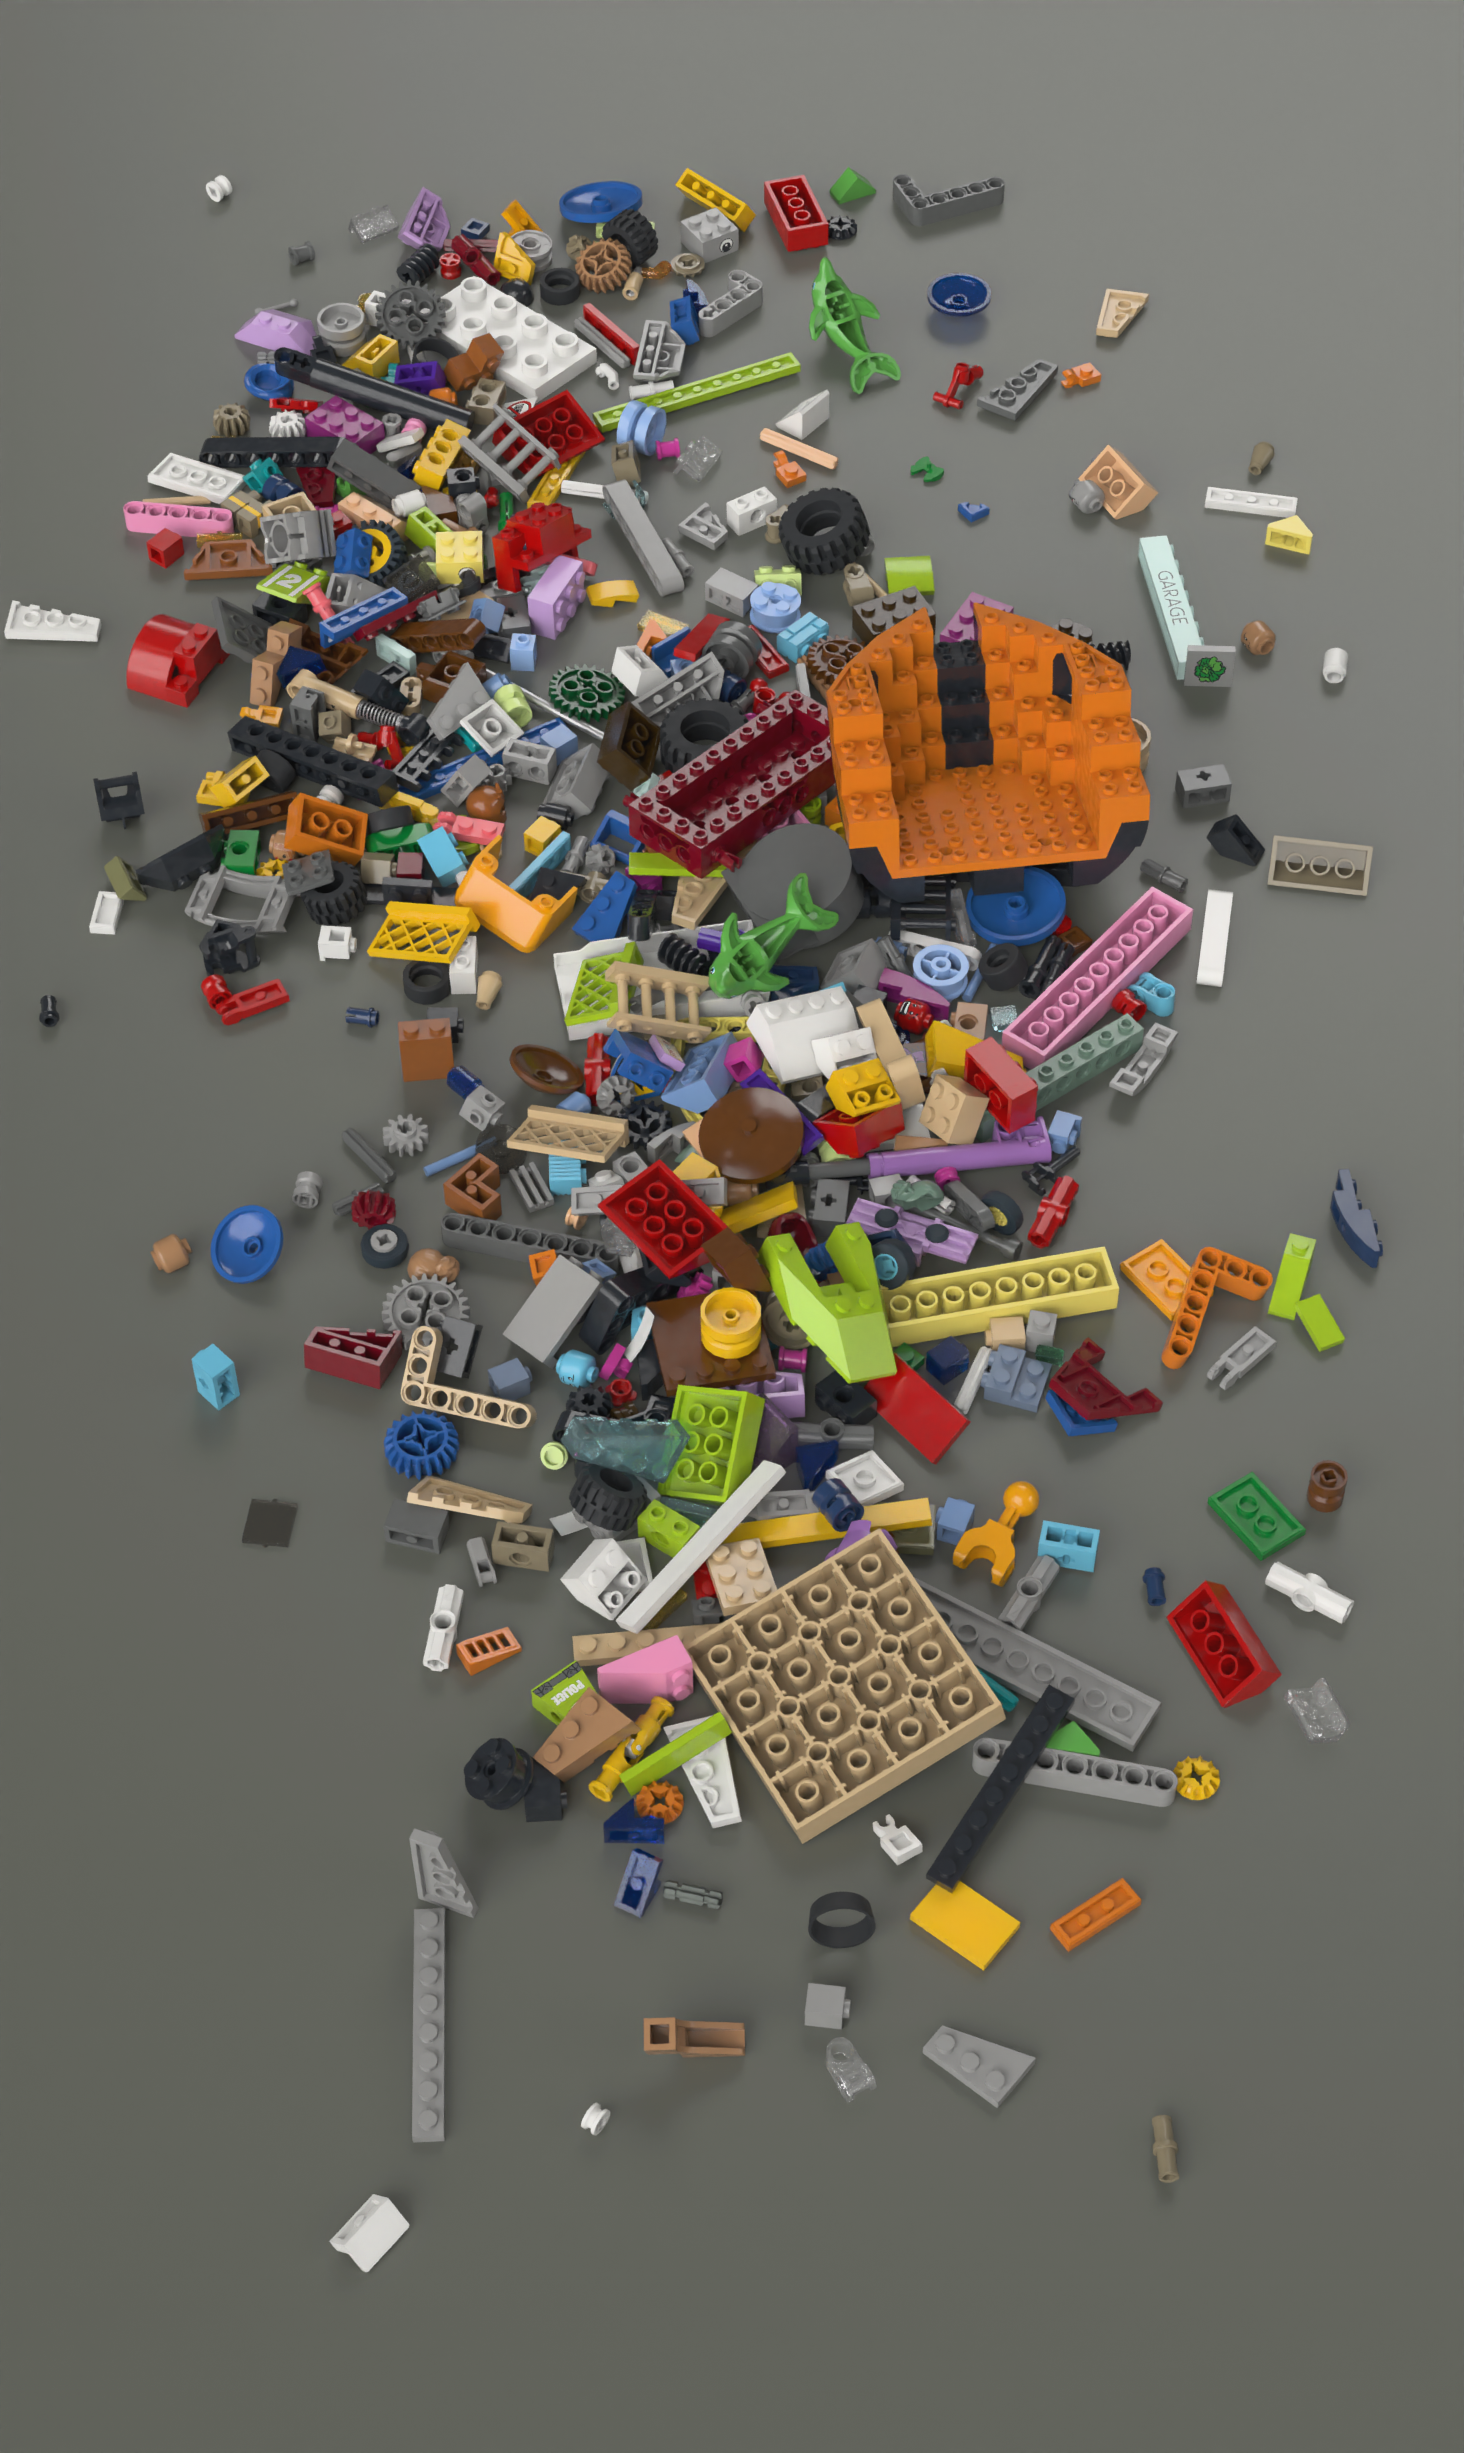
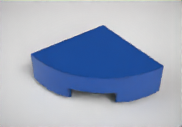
[958,502,990,523]

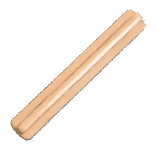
[760,428,838,470]

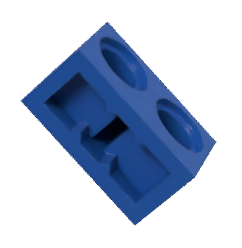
[670,295,700,345]

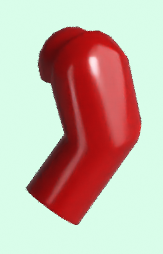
[484,487,499,509]

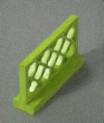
[564,941,644,1026]

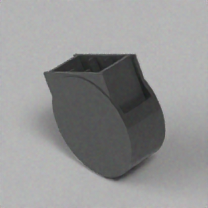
[721,823,865,964]

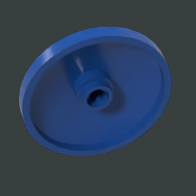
[559,181,643,223]
[966,866,1066,946]

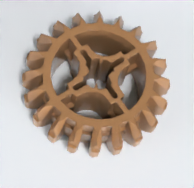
[575,237,632,294]

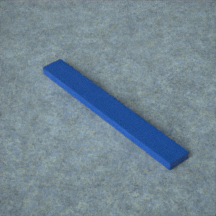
[398,717,569,800]

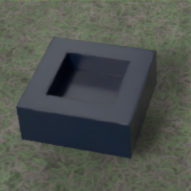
[461,218,490,239]

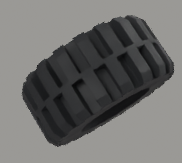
[778,487,870,575]
[660,698,749,773]

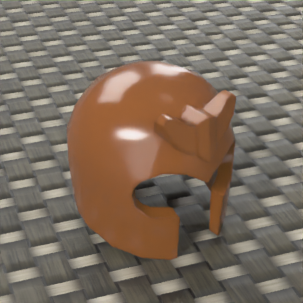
[466,783,507,823]

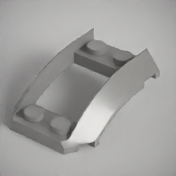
[184,866,301,934]

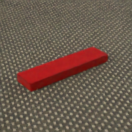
[583,302,640,366]
[673,613,730,662]

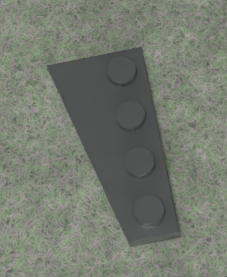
[977,359,1058,421]

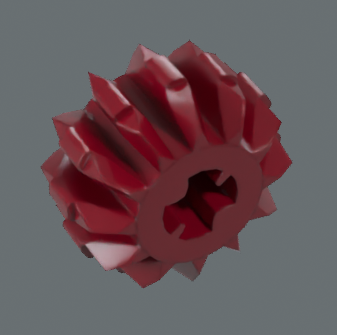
[351,1189,396,1229]

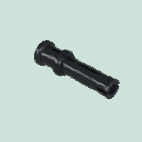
[1018,935,1062,999]

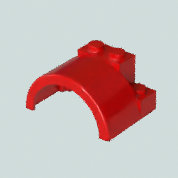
[126,614,230,708]

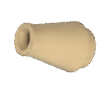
[476,971,503,1010]

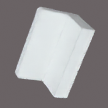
[329,2194,409,2272]

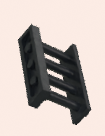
[890,873,956,941]

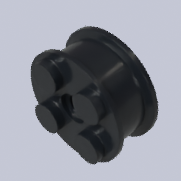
[464,1738,534,1810]

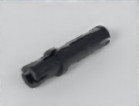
[1035,942,1075,1000]

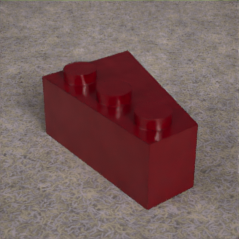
[304,1326,402,1389]

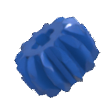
[804,1240,838,1281]

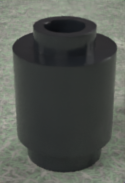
[537,802,574,831]

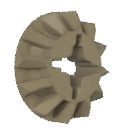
[671,253,705,278]

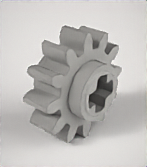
[383,1114,429,1157]

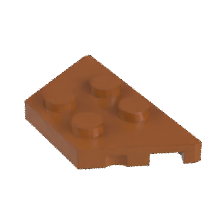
[184,539,273,580]

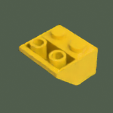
[342,334,400,379]
[825,1058,901,1117]

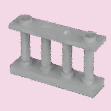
[458,403,561,504]

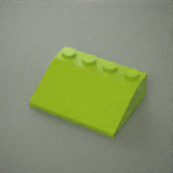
[657,1385,765,1506]

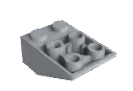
[325,573,394,630]

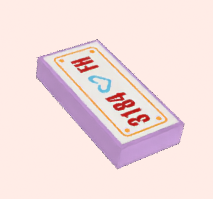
[648,1035,686,1072]

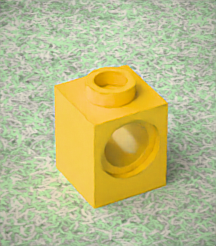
[523,816,561,857]

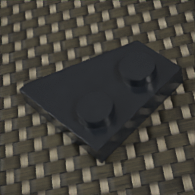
[530,867,587,902]

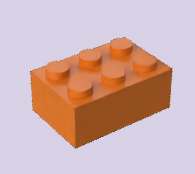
[284,792,368,866]

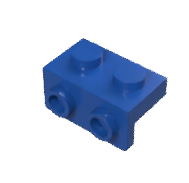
[334,528,373,578]

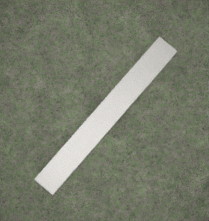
[616,1460,786,1634]

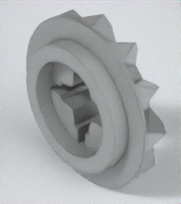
[596,1075,637,1116]

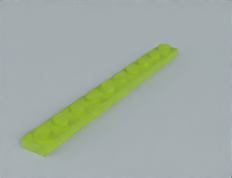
[593,352,801,433]

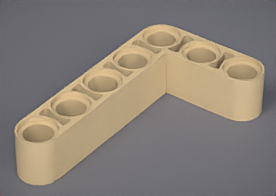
[856,998,926,1110]
[401,1326,537,1428]

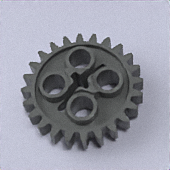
[375,280,446,350]

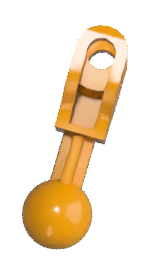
[953,1481,1039,1587]

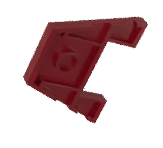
[1049,1337,1163,1420]

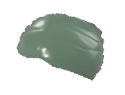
[891,1180,944,1212]

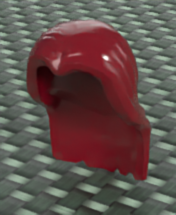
[767,1212,826,1286]

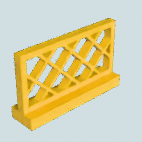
[367,901,481,964]

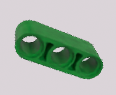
[365,823,433,862]

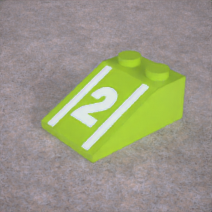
[256,561,331,604]

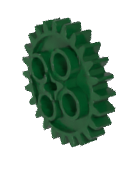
[548,664,625,722]

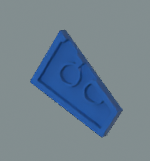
[572,871,638,942]

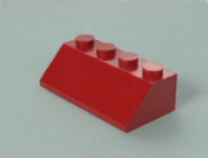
[1166,1580,1282,1708]

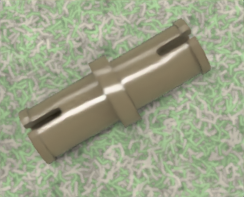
[1152,2115,1179,2183]

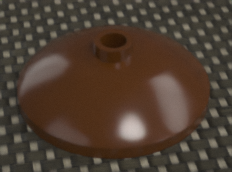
[509,1044,584,1095]

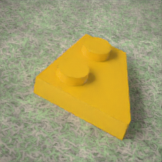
[493,232,536,285]

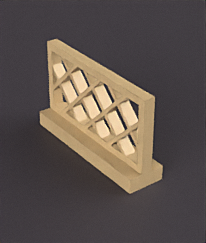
[507,1105,629,1163]

